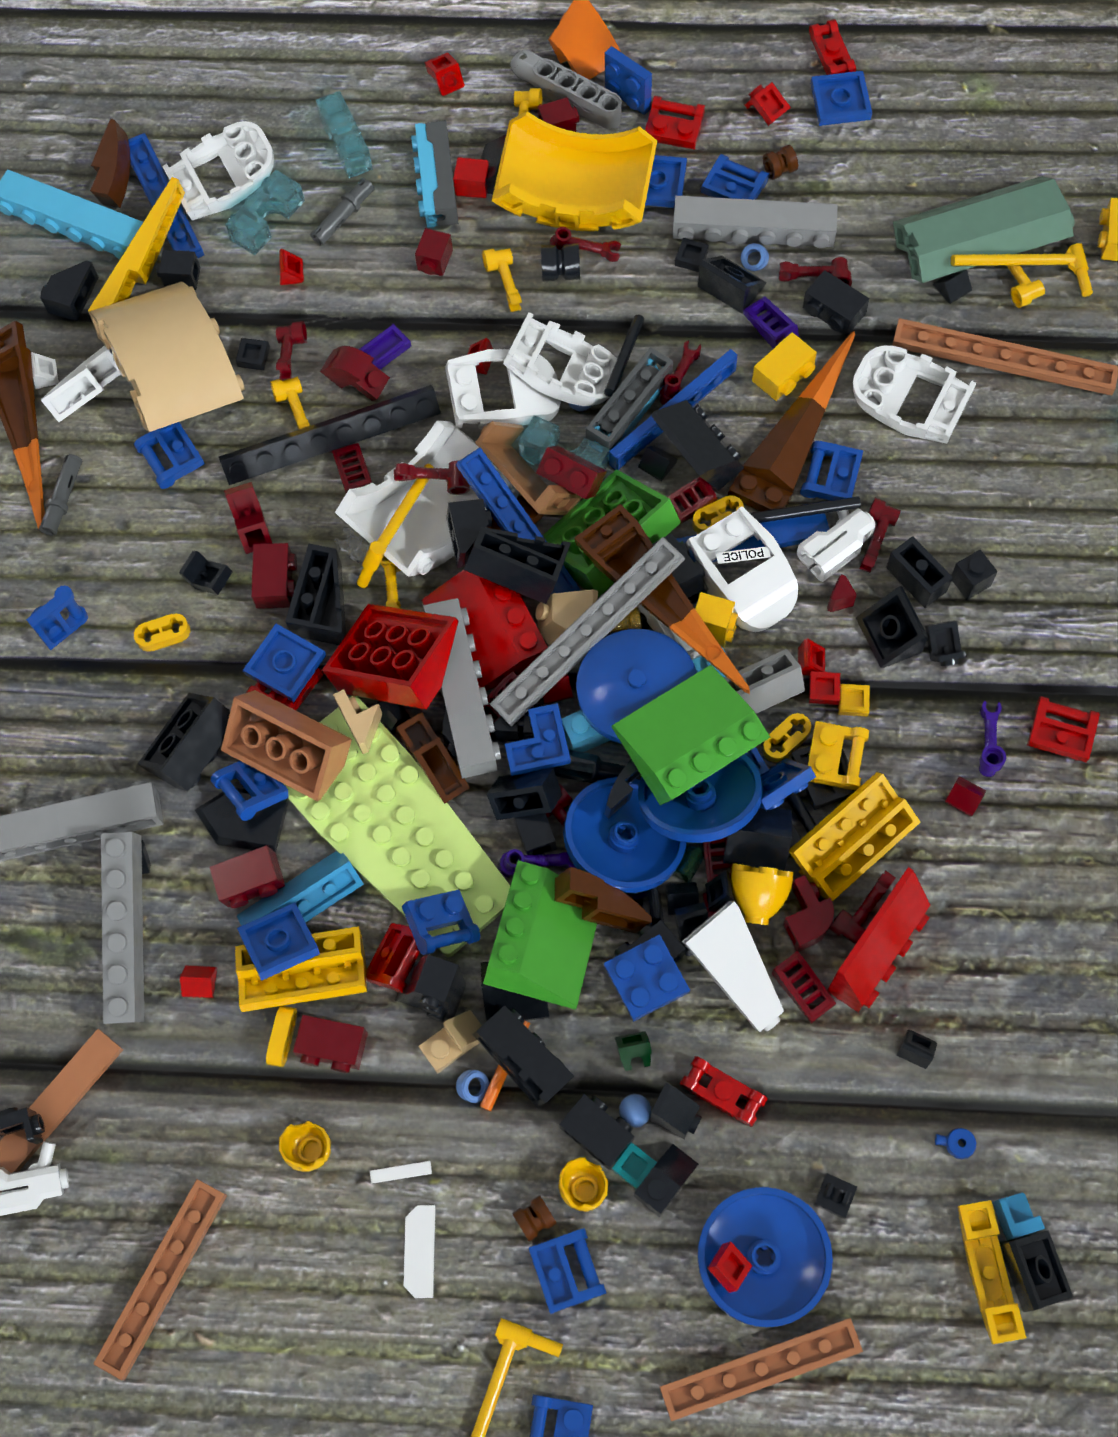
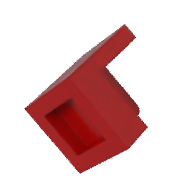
[453,157,489,199]

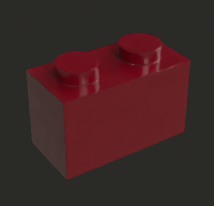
[536,445,607,499]
[251,543,297,609]
[209,845,285,908]
[293,1015,368,1073]

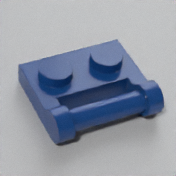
[701,154,770,200]
[134,422,205,489]
[800,441,863,500]
[26,585,88,650]
[211,761,289,821]
[402,890,481,955]
[529,1228,607,1314]
[530,1394,593,1437]

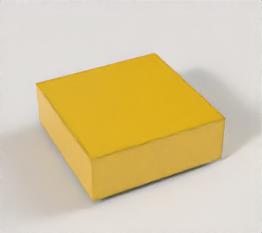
[838,684,870,717]

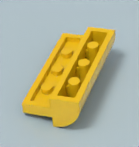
[789,772,920,901]
[235,926,367,1012]

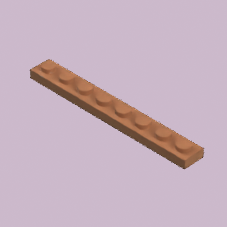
[892,318,1118,396]

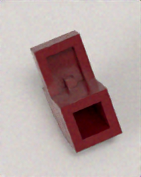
[320,346,390,401]
[224,482,273,554]
[783,875,834,952]

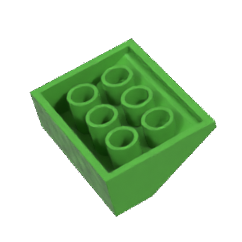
[543,469,681,598]
[611,665,770,805]
[483,860,597,1010]

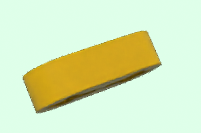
[692,495,744,534]
[134,613,191,652]
[762,713,811,763]
[266,1006,297,1067]

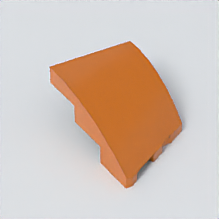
[548,0,621,80]

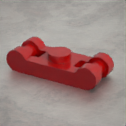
[809,19,856,75]
[679,1056,768,1127]

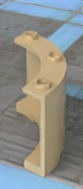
[89,281,245,432]

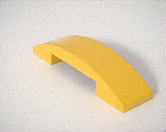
[958,1200,1026,1345]

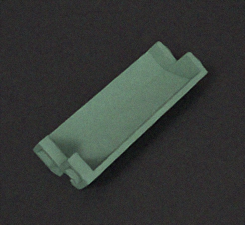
[893,176,1075,283]

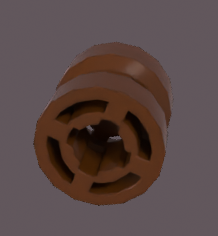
[763,145,799,180]
[512,1195,557,1242]

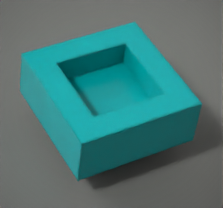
[612,1142,657,1190]

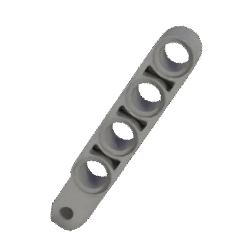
[510,50,622,129]

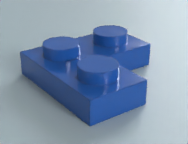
[505,703,571,776]

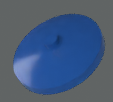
[576,629,697,744]
[638,754,762,843]
[563,777,687,893]
[697,1187,833,1327]

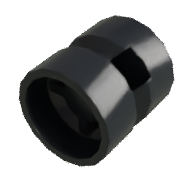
[541,243,580,281]

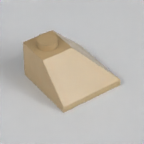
[535,589,598,646]

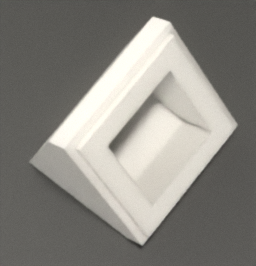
[31,352,59,389]

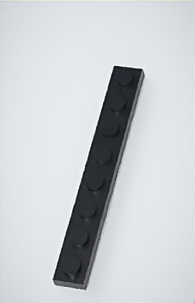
[219,385,441,486]

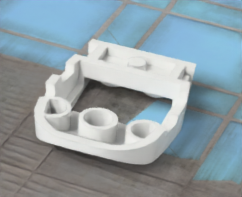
[162,121,274,220]
[503,312,617,406]
[853,345,976,444]
[445,349,561,429]
[685,506,798,632]

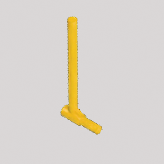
[951,243,1093,297]
[357,464,434,588]
[471,1318,563,1437]

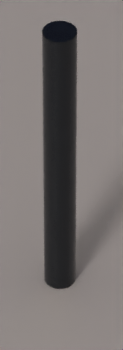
[604,315,644,397]
[750,496,861,523]

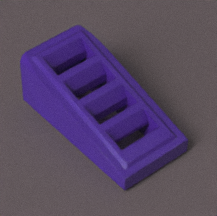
[743,296,799,349]

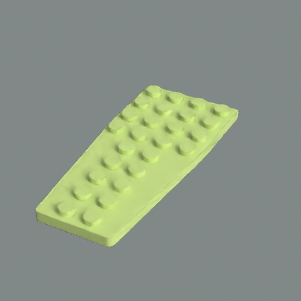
[284,696,510,957]

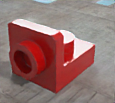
[424,52,465,96]
[745,82,791,126]

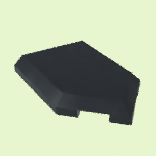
[195,788,289,853]

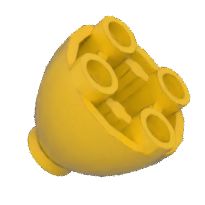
[731,864,793,926]

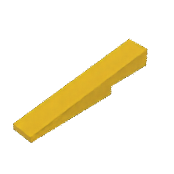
[88,177,185,312]

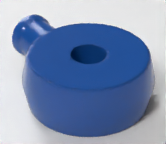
[935,1128,977,1159]

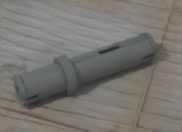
[310,178,375,246]
[39,454,83,536]

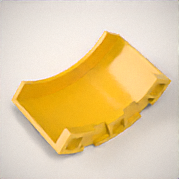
[492,111,657,231]

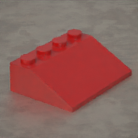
[421,570,548,691]
[322,604,459,710]
[827,867,930,1013]

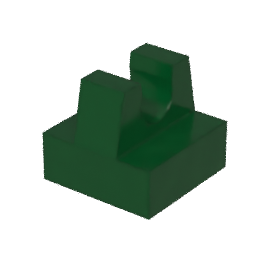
[615,1031,652,1071]

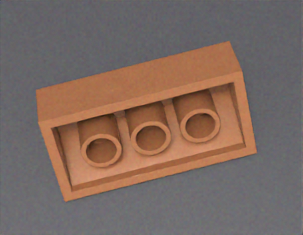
[221,690,352,801]

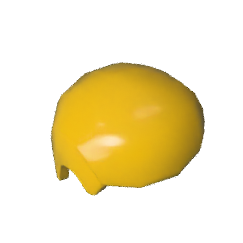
[279,1121,331,1172]
[558,1157,608,1212]

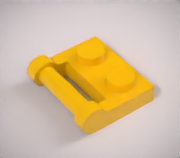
[807,721,869,790]

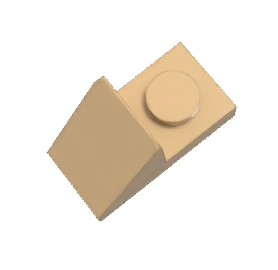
[333,689,382,754]
[418,1010,482,1074]

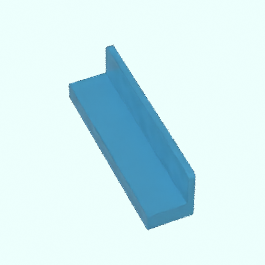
[236,851,364,926]

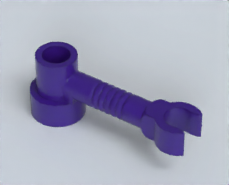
[979,701,1006,777]
[498,849,576,878]

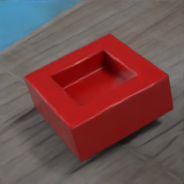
[809,671,841,705]
[707,1241,752,1293]

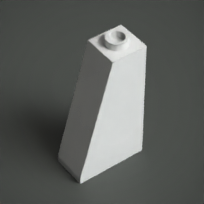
[682,901,784,1032]

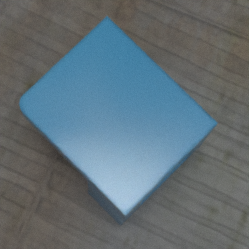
[992,1193,1045,1241]

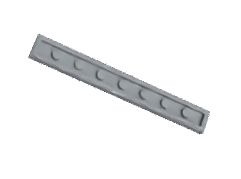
[489,537,685,727]

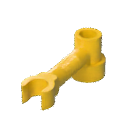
[514,88,543,116]
[482,248,522,312]
[1006,265,1045,308]
[270,376,310,430]
[381,556,403,609]

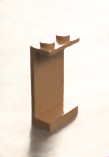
[475,421,582,515]

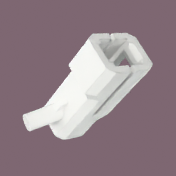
[797,508,875,582]
[0,1141,69,1216]

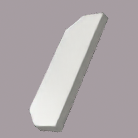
[403,1205,436,1298]

